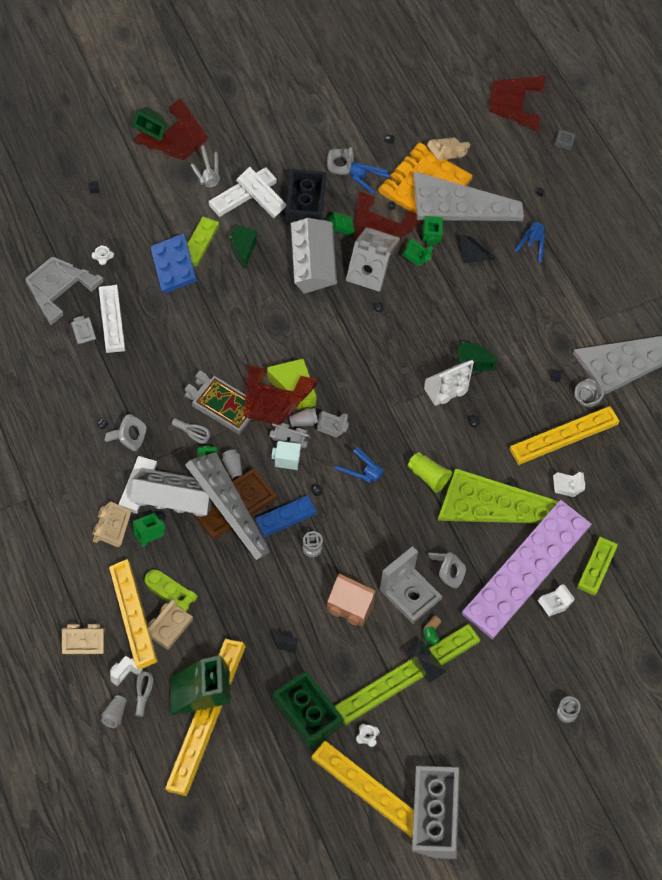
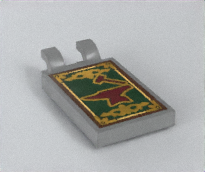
[185,370,261,435]

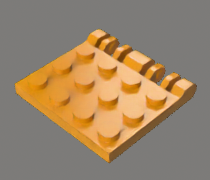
[378,143,473,225]

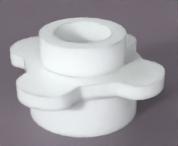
[92,246,114,265]
[356,724,379,747]

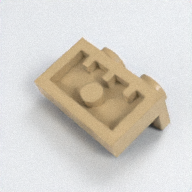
[427,137,470,160]
[92,501,131,547]
[148,599,193,650]
[62,624,105,654]

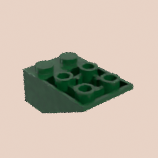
[170,655,231,716]

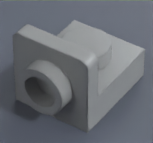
[70,316,96,345]

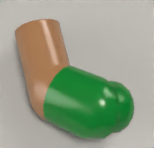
[423,616,441,645]

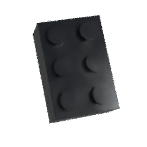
[285,169,327,225]

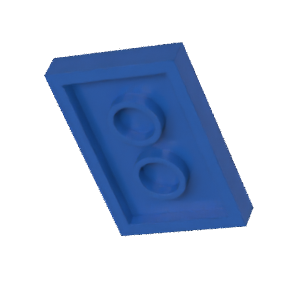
[150,234,198,294]

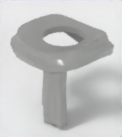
[327,147,354,175]
[104,414,147,451]
[428,552,466,588]

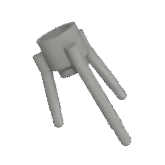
[191,145,220,187]

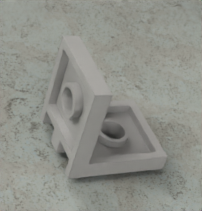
[346,227,400,292]
[380,546,442,624]

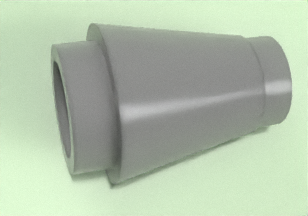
[289,407,318,427]
[221,450,242,480]
[101,695,127,728]

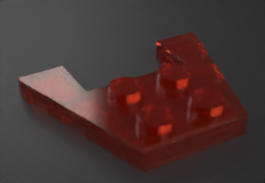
[489,76,545,132]
[134,99,207,161]
[353,191,423,242]
[244,365,318,425]

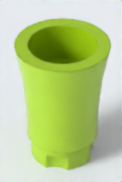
[408,452,452,493]

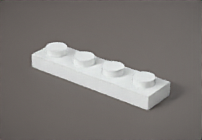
[209,167,276,217]
[99,285,125,353]

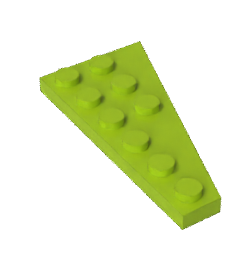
[438,469,559,523]

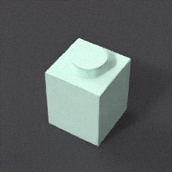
[272,441,301,470]

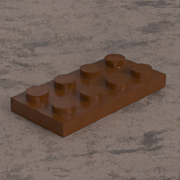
[192,468,277,541]

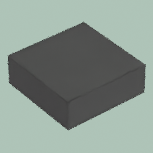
[554,129,576,151]

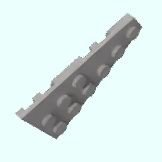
[413,172,524,221]
[573,336,662,395]
[185,452,270,560]

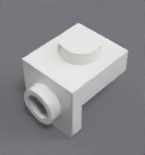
[553,472,585,497]
[538,584,575,616]
[110,656,143,686]

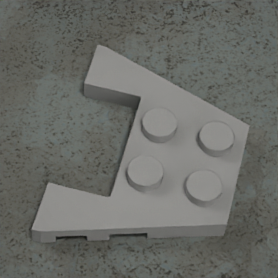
[25,257,103,325]

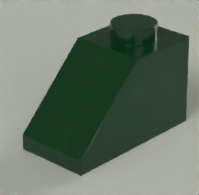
[132,107,167,141]
[229,225,258,269]
[456,342,497,371]

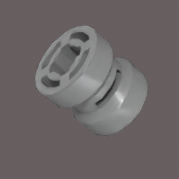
[303,531,323,557]
[557,696,580,723]

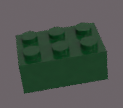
[273,670,344,750]

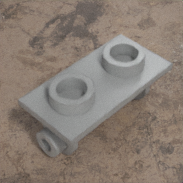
[269,422,311,449]

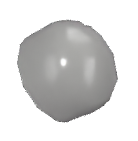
[575,378,604,407]

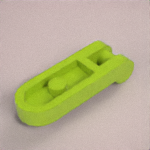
[145,570,198,612]

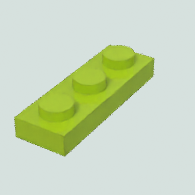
[188,217,219,267]
[577,537,618,596]

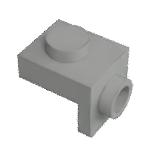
[317,411,349,438]

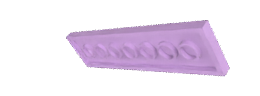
[462,500,591,640]

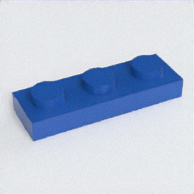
[255,495,317,537]

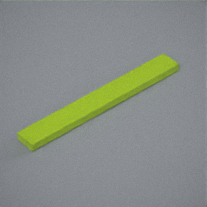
[334,624,480,725]

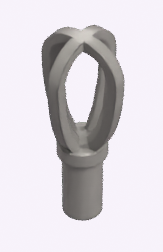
[172,418,210,444]
[135,672,153,717]

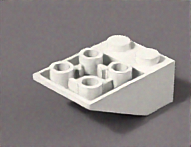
[424,360,474,406]

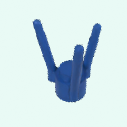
[350,161,391,194]
[515,222,545,263]
[334,447,384,483]

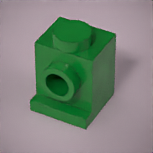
[422,216,443,245]
[133,513,165,547]

